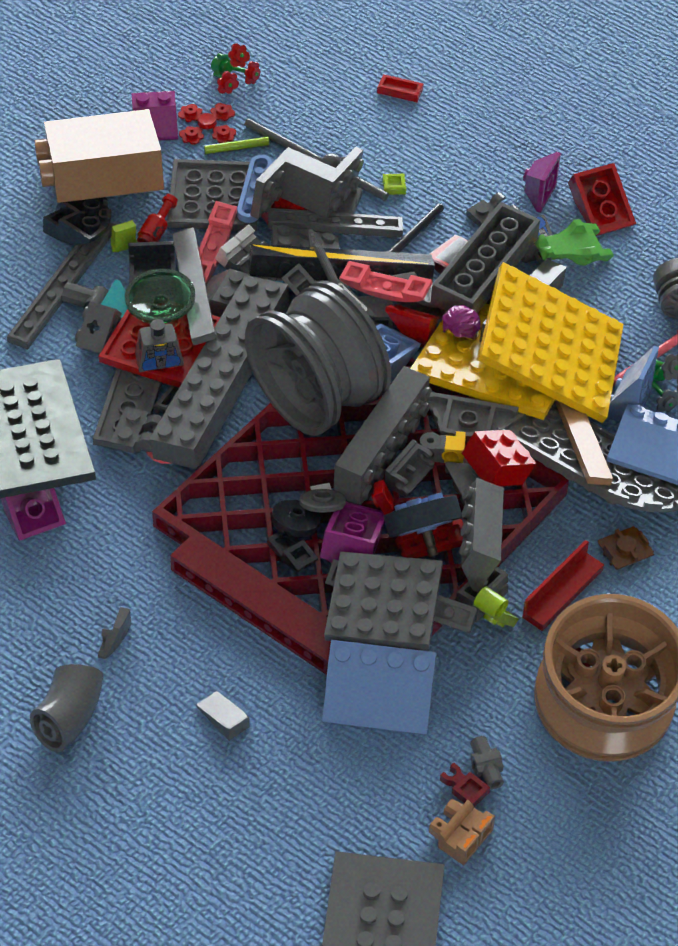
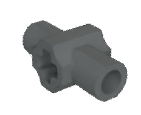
[470,736,504,790]

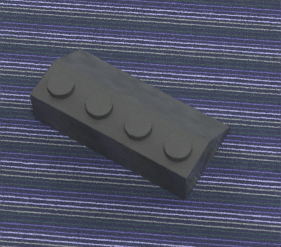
[459,478,504,592]

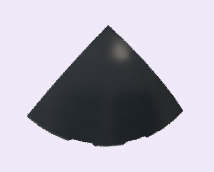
[43,197,111,244]

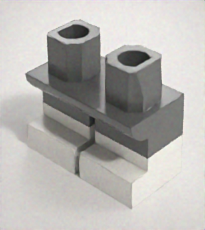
[215,224,268,277]

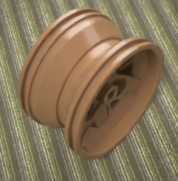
[534,594,678,762]

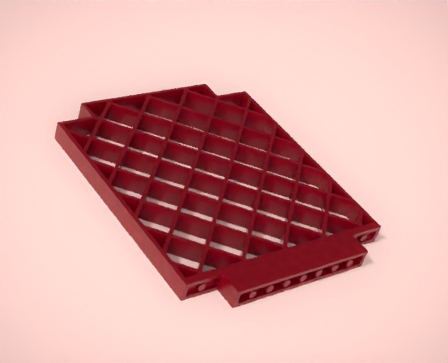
[152,358,569,675]

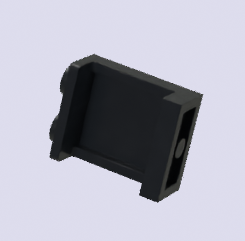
[128,241,177,299]

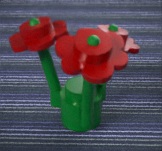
[211,43,261,94]

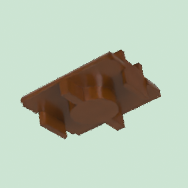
[598,526,654,570]

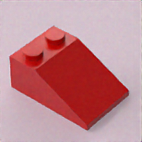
[568,163,636,236]

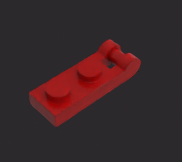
[395,519,464,558]

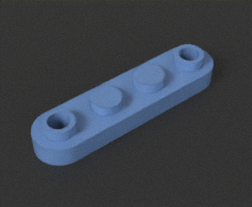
[237,155,272,223]

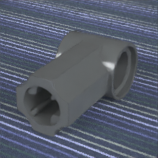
[61,282,109,309]

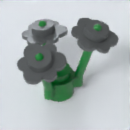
[652,354,678,412]

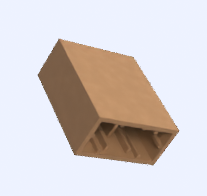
[34,109,164,203]

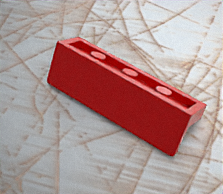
[522,540,604,631]

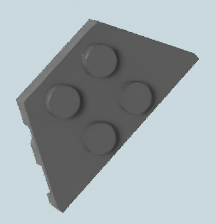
[428,392,519,442]

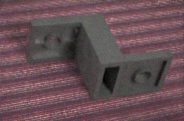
[250,147,364,219]

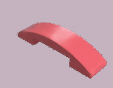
[199,201,237,283]
[339,261,433,302]

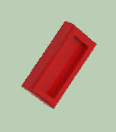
[377,74,424,102]

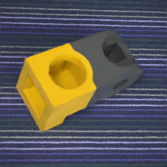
[420,431,466,463]

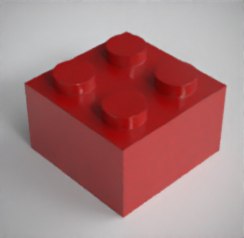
[461,430,536,486]

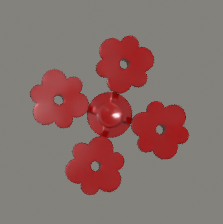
[178,103,236,145]

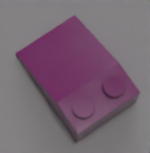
[320,502,385,563]

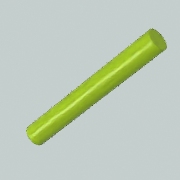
[204,137,269,154]

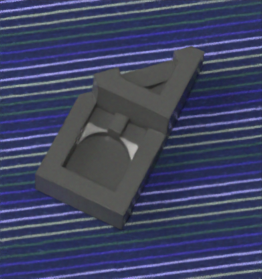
[98,607,131,659]

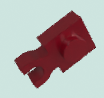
[440,763,490,807]

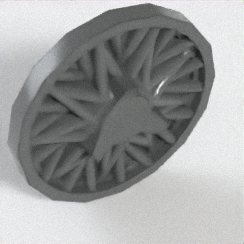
[300,489,346,513]

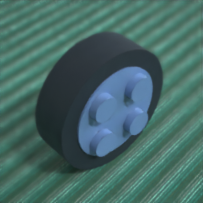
[383,493,462,557]

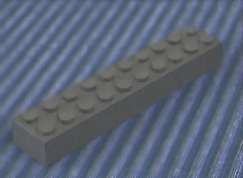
[149,275,291,469]

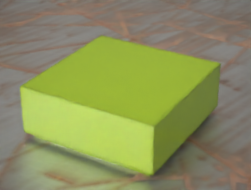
[382,173,406,195]

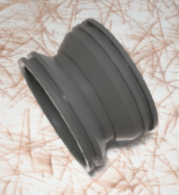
[245,281,391,436]

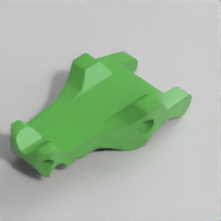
[535,219,614,266]

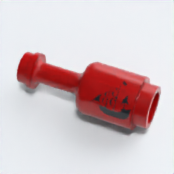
[137,194,178,242]

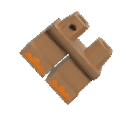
[429,799,495,866]

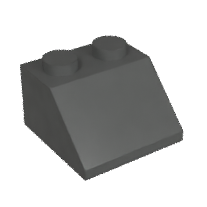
[206,269,250,317]

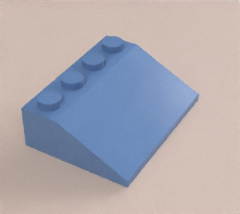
[606,403,678,485]
[322,640,436,735]

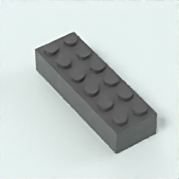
[430,202,540,314]
[334,366,431,505]

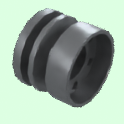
[653,258,678,319]

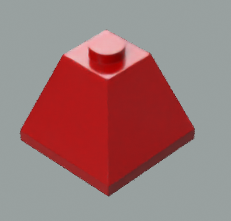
[385,304,439,348]

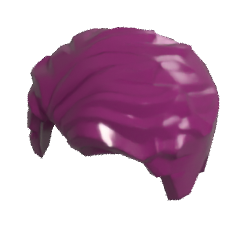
[442,305,480,340]

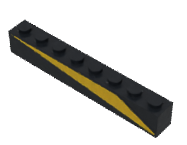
[248,243,435,282]

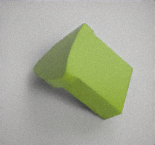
[111,220,137,253]

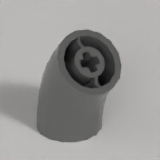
[30,664,104,752]

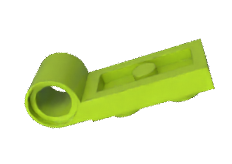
[474,586,519,628]

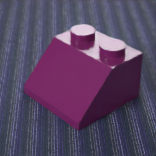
[131,91,178,141]
[0,488,66,541]

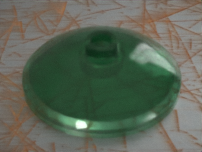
[125,269,196,323]

